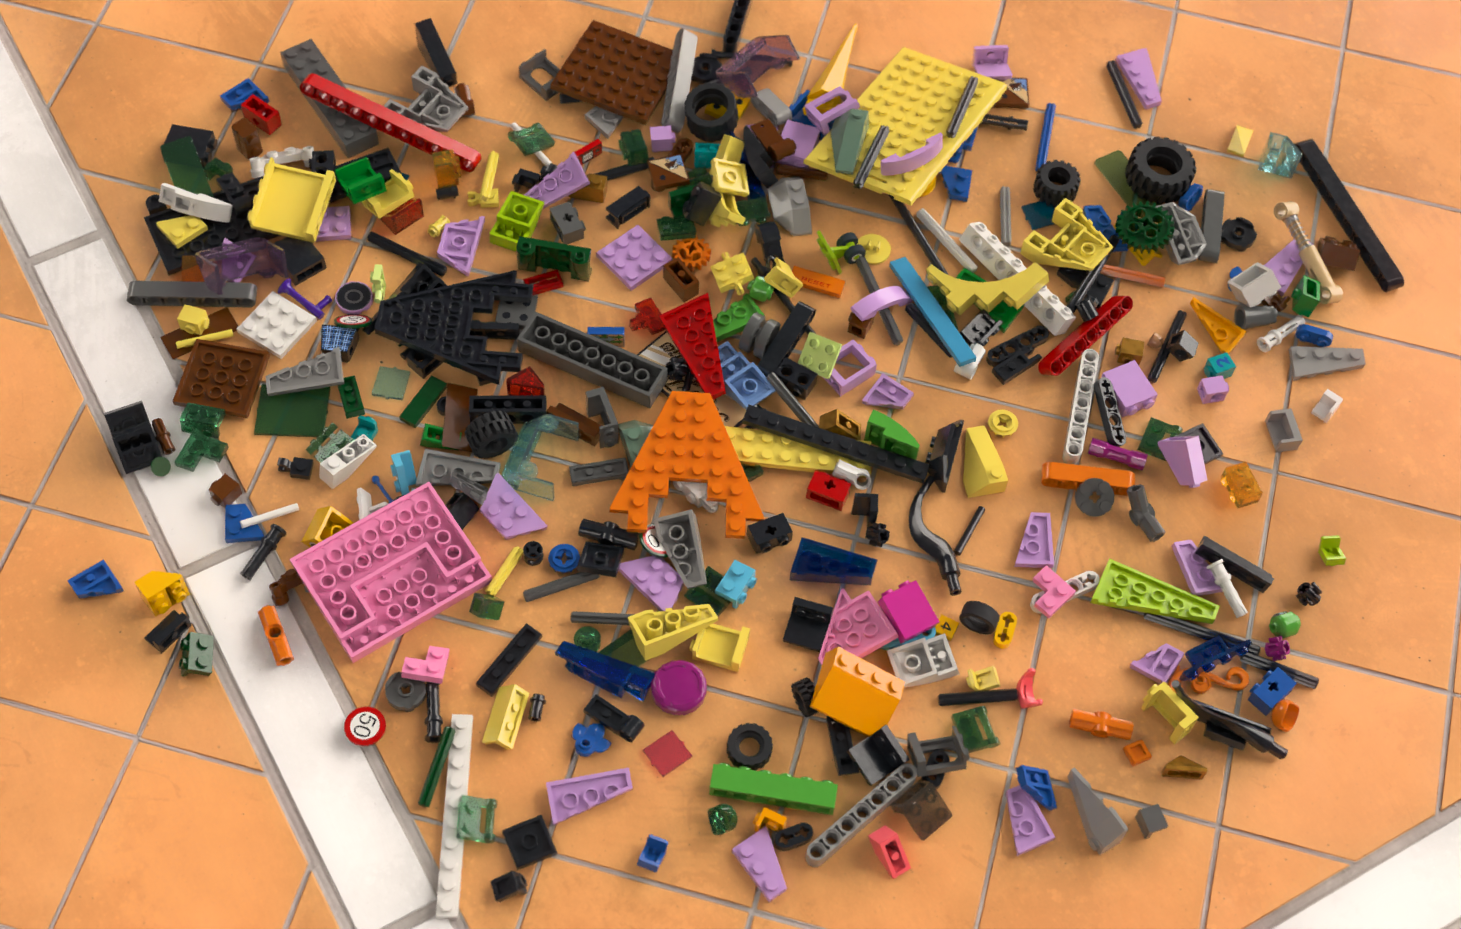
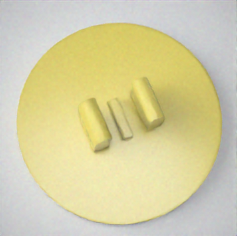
[857,234,891,265]

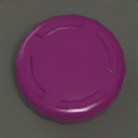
[651,660,707,715]

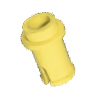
[427,215,450,237]

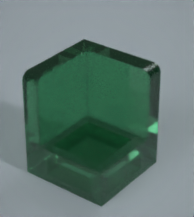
[469,593,505,620]

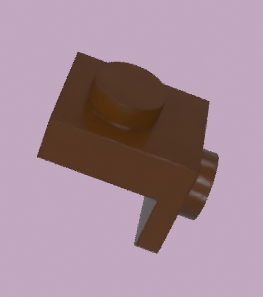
[1261,292,1291,312]

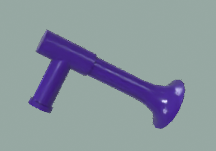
[278,279,332,319]

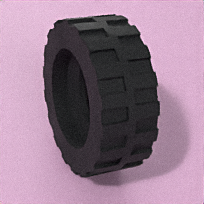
[727,723,773,771]

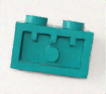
[694,143,720,168]

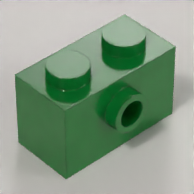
[1291,275,1320,317]

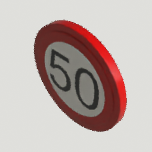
[344,706,386,746]

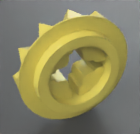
[988,410,1018,438]

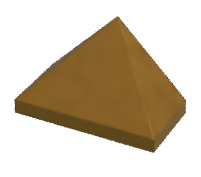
[1161,755,1207,780]

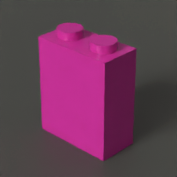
[878,580,939,644]

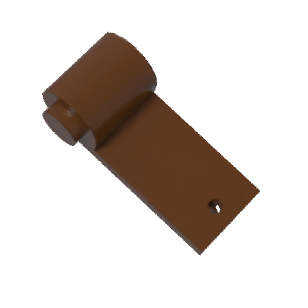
[750,118,796,162]

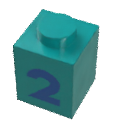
[1203,352,1236,379]

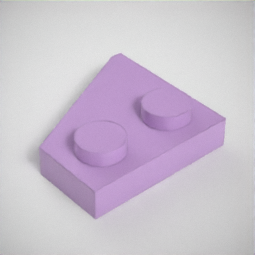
[1130,643,1184,684]

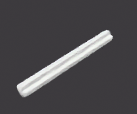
[916,208,978,273]

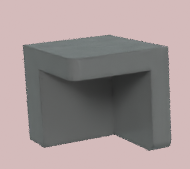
[1135,804,1168,839]

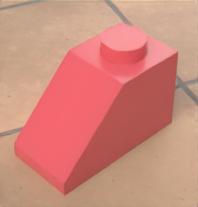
[868,825,911,879]

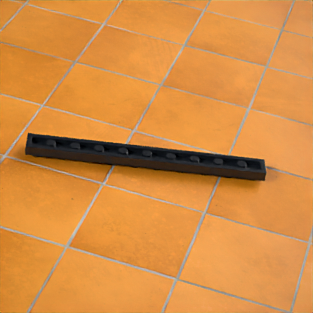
[742,404,930,484]

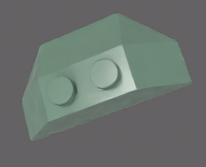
[618,420,653,467]

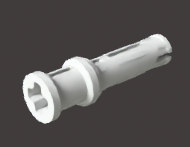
[1257,315,1305,352]
[1207,559,1248,618]

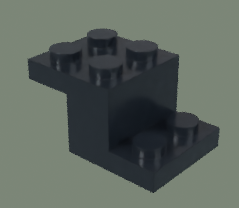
[104,401,162,474]

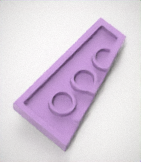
[1115,48,1162,110]
[524,152,590,209]
[1264,240,1314,296]
[546,768,633,825]

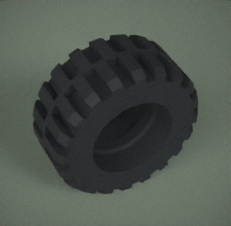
[1125,137,1196,204]

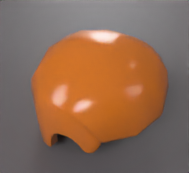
[1271,699,1299,732]

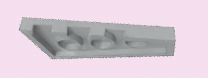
[1289,346,1365,381]

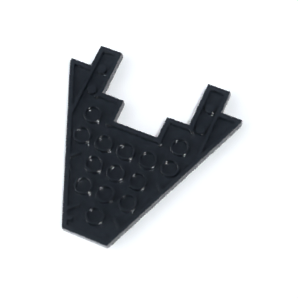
[375,270,533,385]

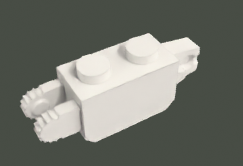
[673,481,719,513]

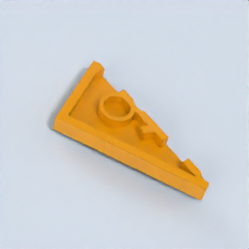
[1189,297,1247,354]

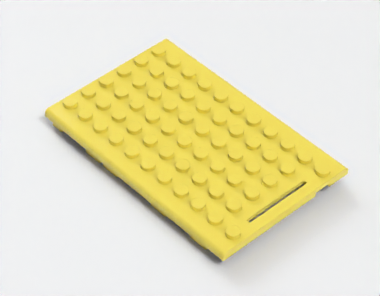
[804,47,1007,206]

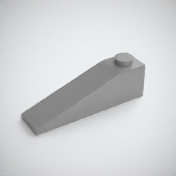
[1067,768,1128,855]

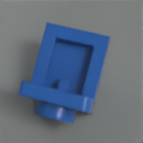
[637,834,669,873]

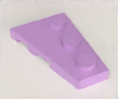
[1014,512,1054,568]
[1005,785,1055,856]

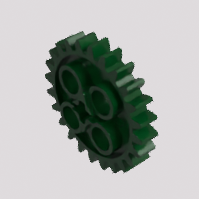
[1115,201,1175,254]

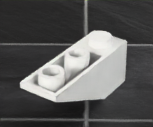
[319,434,377,489]

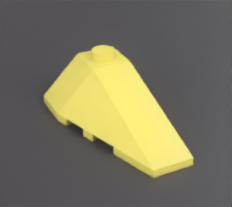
[628,604,718,661]

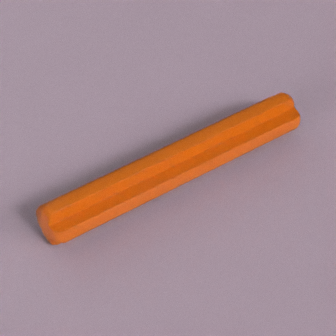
[1100,264,1165,287]

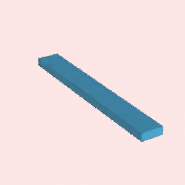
[889,257,977,367]

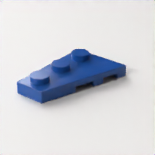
[1082,205,1128,252]

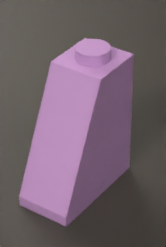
[1158,436,1207,488]

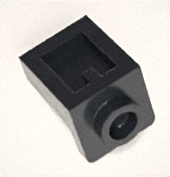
[512,168,541,192]
[490,871,527,902]

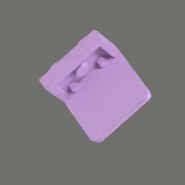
[972,45,1012,81]

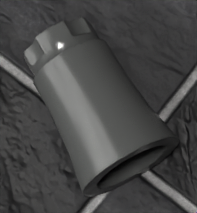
[1234,305,1278,330]

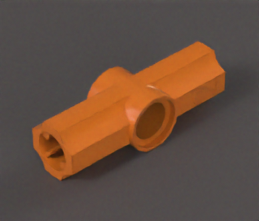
[258,605,294,666]
[1069,709,1134,740]

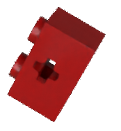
[241,94,282,135]
[806,470,851,511]

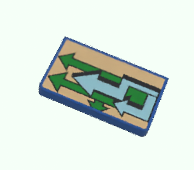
[587,327,625,347]

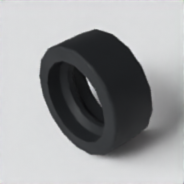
[959,601,1000,635]

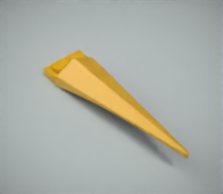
[803,23,857,115]

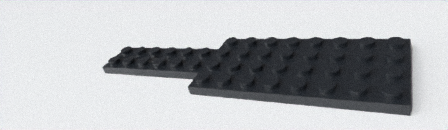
[144,148,402,275]

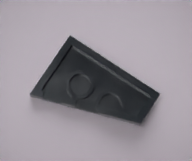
[1057,267,1114,309]

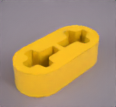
[993,612,1017,649]

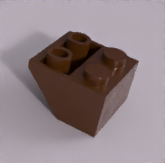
[1318,236,1360,271]

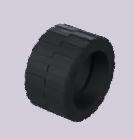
[684,82,738,142]

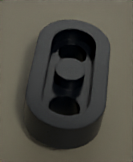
[921,750,950,791]

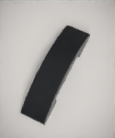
[826,716,859,776]

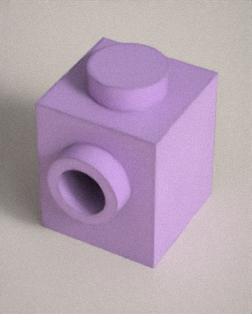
[650,125,676,152]

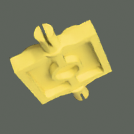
[710,252,755,295]

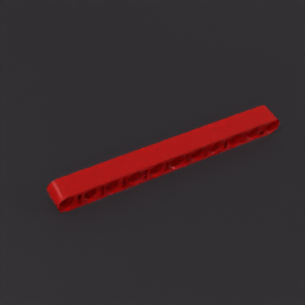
[299,73,482,172]

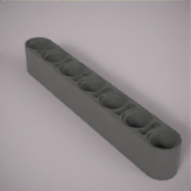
[126,281,257,307]

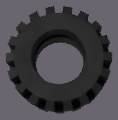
[1033,160,1081,208]
[465,411,518,459]

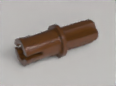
[152,418,176,455]

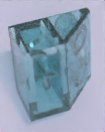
[1258,132,1302,178]

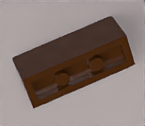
[546,403,602,447]

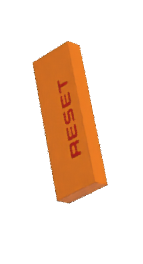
[792,266,846,298]

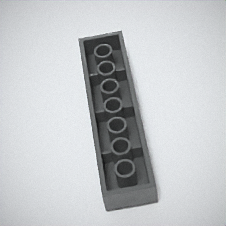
[280,39,379,159]
[517,311,668,408]

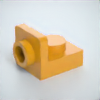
[753,807,787,832]

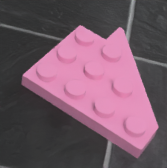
[818,588,898,665]

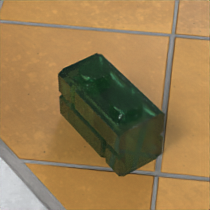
[618,129,649,166]

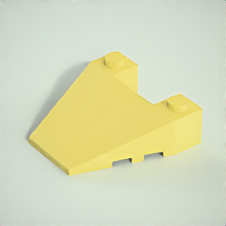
[1020,198,1113,271]

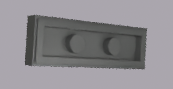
[569,457,629,486]

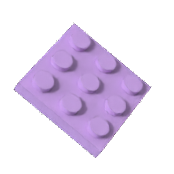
[596,225,673,291]

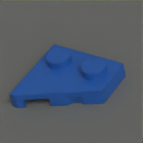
[220,78,270,110]
[939,166,972,202]
[225,504,264,543]
[67,559,124,599]
[1016,765,1057,811]

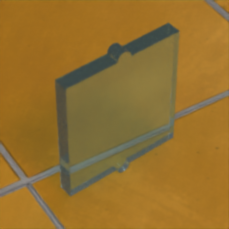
[372,366,410,400]

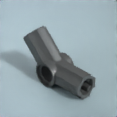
[1127,484,1166,542]

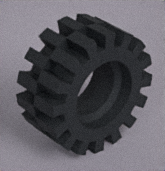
[791,677,819,717]

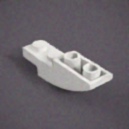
[159,183,233,222]

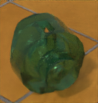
[574,627,601,658]
[708,803,737,835]

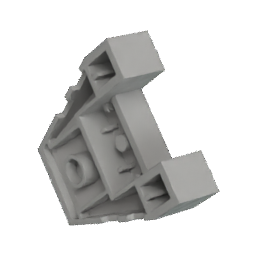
[384,66,468,132]

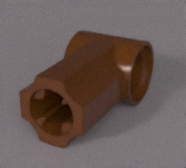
[454,83,475,117]

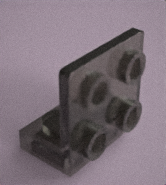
[890,780,952,841]

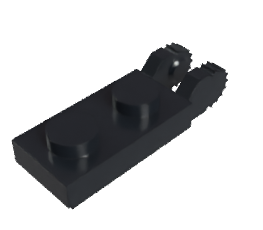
[470,320,520,340]
[992,346,1042,385]

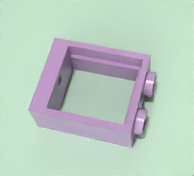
[823,339,877,397]

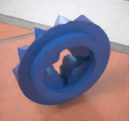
[548,544,580,574]

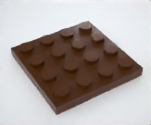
[172,339,270,419]

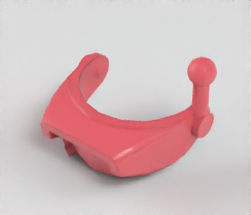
[1016,668,1043,708]

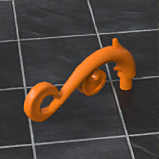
[1168,665,1250,694]

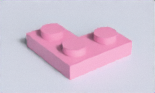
[1032,565,1076,619]
[401,646,450,684]

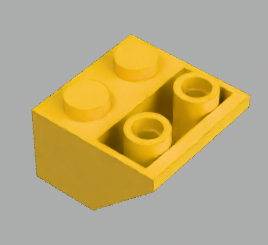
[134,571,190,617]

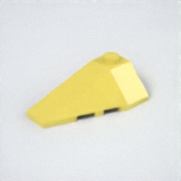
[963,425,1008,498]

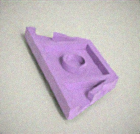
[437,216,485,276]
[480,473,547,540]
[618,556,684,611]

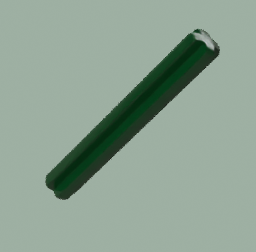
[418,726,455,807]

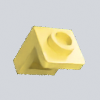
[966,666,1000,691]

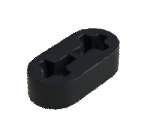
[774,823,813,851]

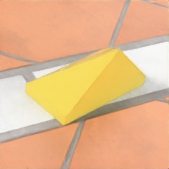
[1227,125,1253,157]

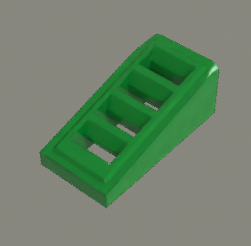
[420,423,462,451]

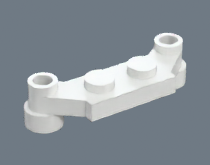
[249,146,314,178]

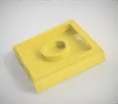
[711,158,749,197]

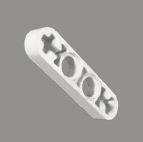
[1030,571,1100,613]

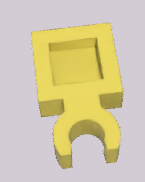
[468,188,499,208]

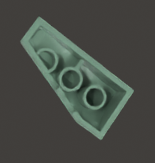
[831,109,869,175]

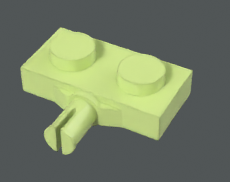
[370,264,386,303]

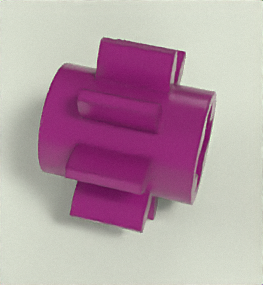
[1265,636,1290,661]

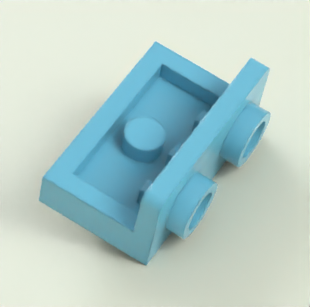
[390,450,417,495]
[715,560,757,609]

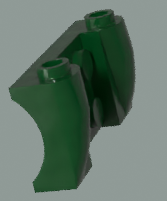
[516,236,592,281]

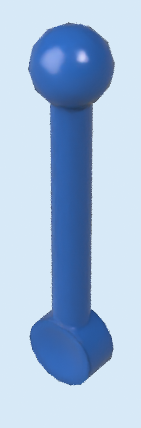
[372,476,394,504]

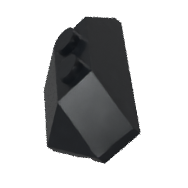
[925,419,964,493]

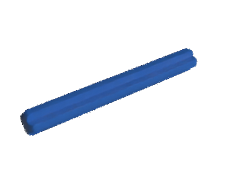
[1035,103,1056,171]

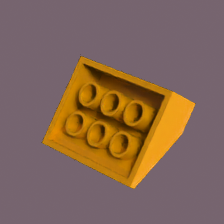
[810,647,905,737]

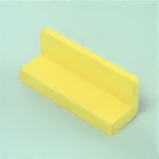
[482,684,529,750]

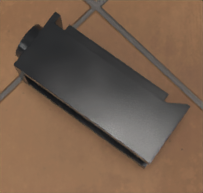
[606,186,651,229]

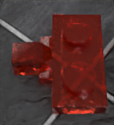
[629,297,665,335]

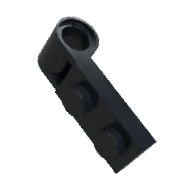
[216,172,253,216]
[584,694,645,743]

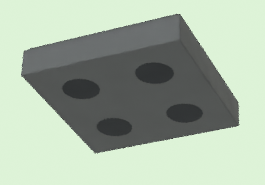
[495,296,538,329]

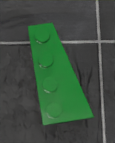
[956,268,1025,333]

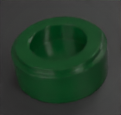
[151,457,171,477]

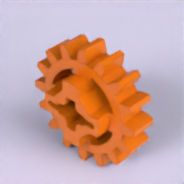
[672,235,711,272]

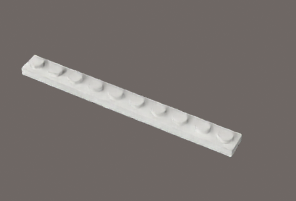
[436,714,473,919]

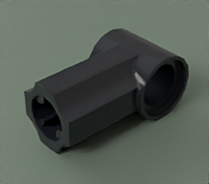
[1076,295,1099,322]

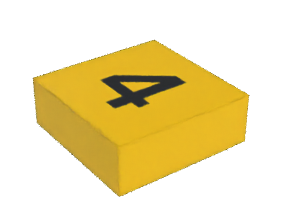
[935,614,960,641]

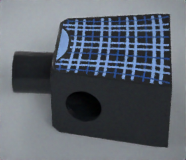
[321,324,359,362]

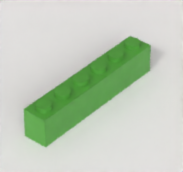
[709,763,838,815]

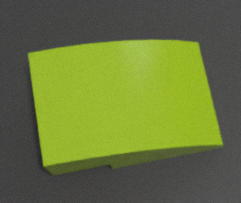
[489,191,544,252]

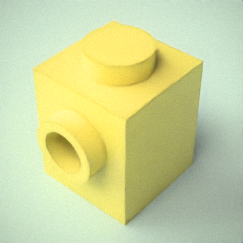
[177,304,209,335]

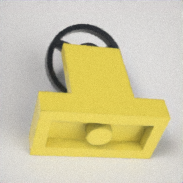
[764,254,803,298]

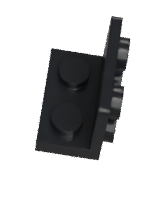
[783,597,833,652]
[847,725,910,786]

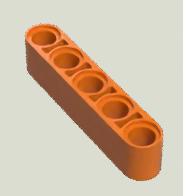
[1041,462,1135,496]

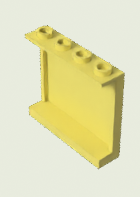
[247,157,336,243]

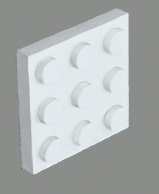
[237,291,317,359]

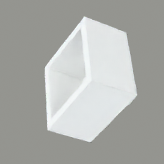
[1227,262,1282,308]

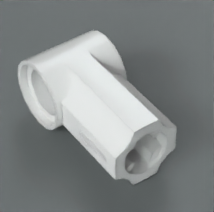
[954,343,986,380]
[832,459,871,490]

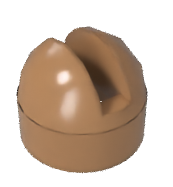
[1147,332,1163,349]

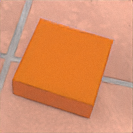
[1123,739,1152,766]

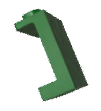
[335,157,387,204]

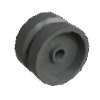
[739,312,780,359]

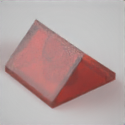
[380,198,424,235]
[506,366,545,395]

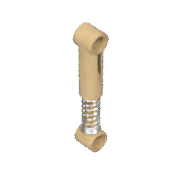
[1274,201,1343,304]

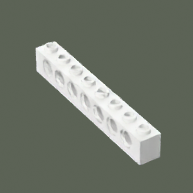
[959,222,1076,336]

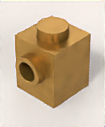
[1115,337,1145,366]

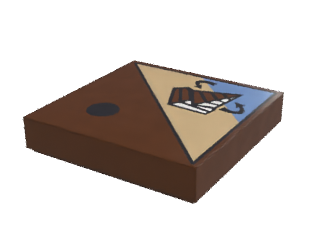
[994,78,1029,108]
[647,154,690,191]

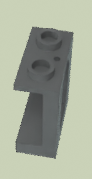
[519,49,560,101]
[585,387,619,449]
[907,726,969,777]

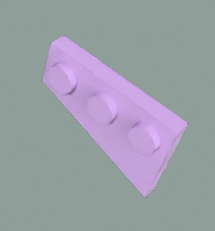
[1171,540,1223,596]
[732,826,787,902]

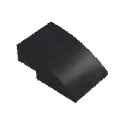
[743,125,779,189]

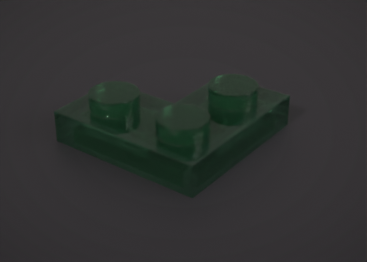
[174,431,229,472]

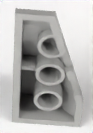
[654,509,707,589]

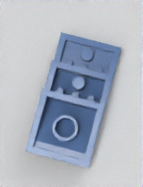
[718,341,776,410]

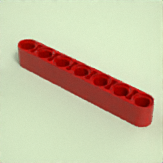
[1038,296,1133,376]

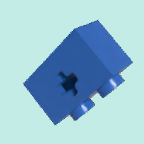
[1248,667,1297,716]

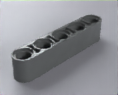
[1198,189,1225,263]

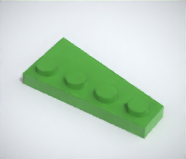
[713,293,765,342]

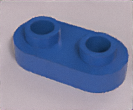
[1178,183,1203,212]
[1295,324,1333,347]

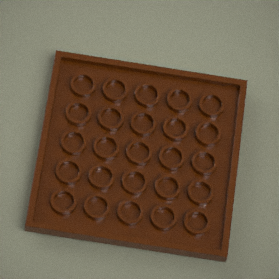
[550,20,673,125]

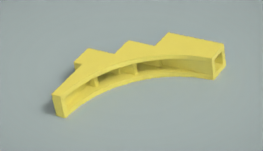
[709,134,745,228]
[926,262,1049,315]

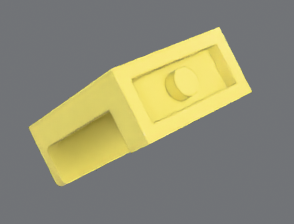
[361,169,415,219]
[689,624,750,672]
[1141,682,1199,745]

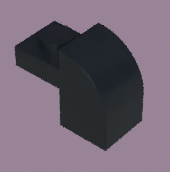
[754,221,783,261]

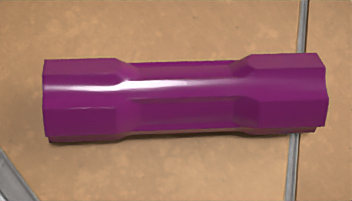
[1088,438,1148,471]

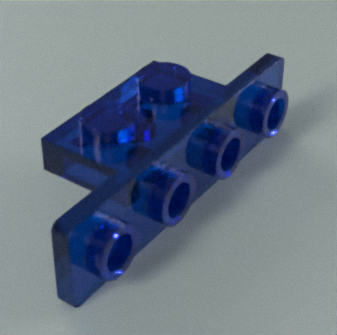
[1179,635,1252,682]

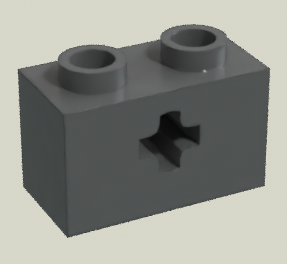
[549,202,586,244]

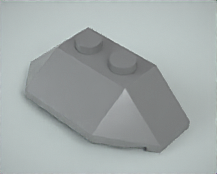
[767,176,812,236]
[1156,202,1207,265]

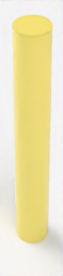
[176,329,234,349]

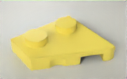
[156,215,208,249]

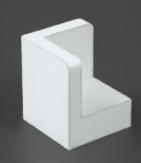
[1311,389,1343,423]

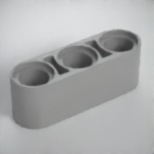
[751,88,792,126]

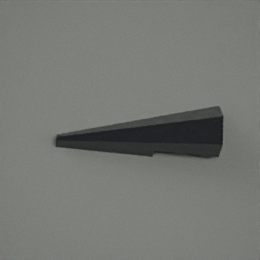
[362,262,448,335]

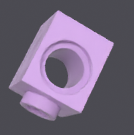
[1197,375,1229,404]

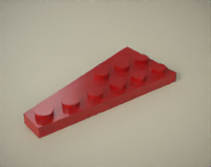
[659,293,726,400]

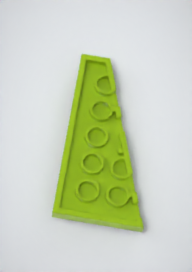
[1090,558,1220,624]

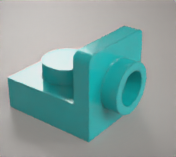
[350,415,378,442]

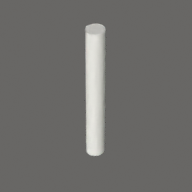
[240,503,299,528]

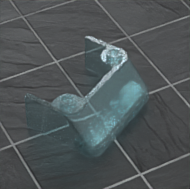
[501,414,580,501]

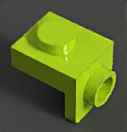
[1318,535,1346,566]

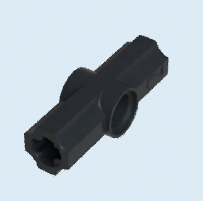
[578,519,640,550]

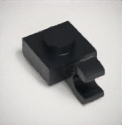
[277,457,314,480]

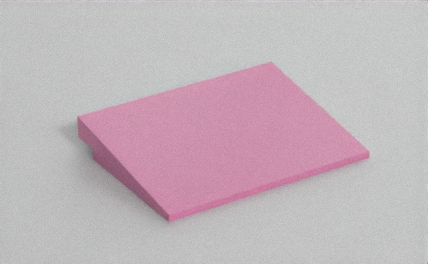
[290,482,492,663]

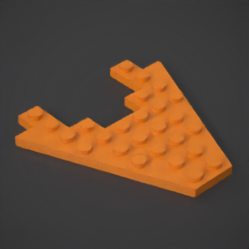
[609,391,764,539]

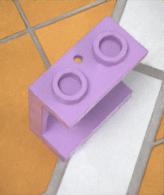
[804,86,860,135]

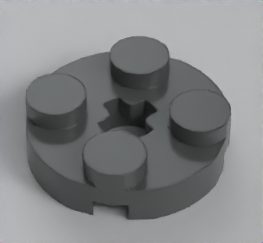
[1075,478,1114,517]
[385,672,427,712]

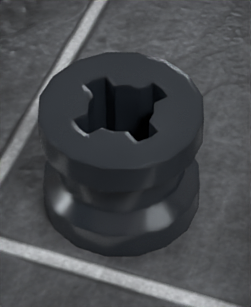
[523,541,544,566]

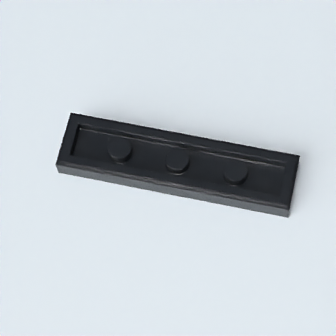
[476,623,542,697]

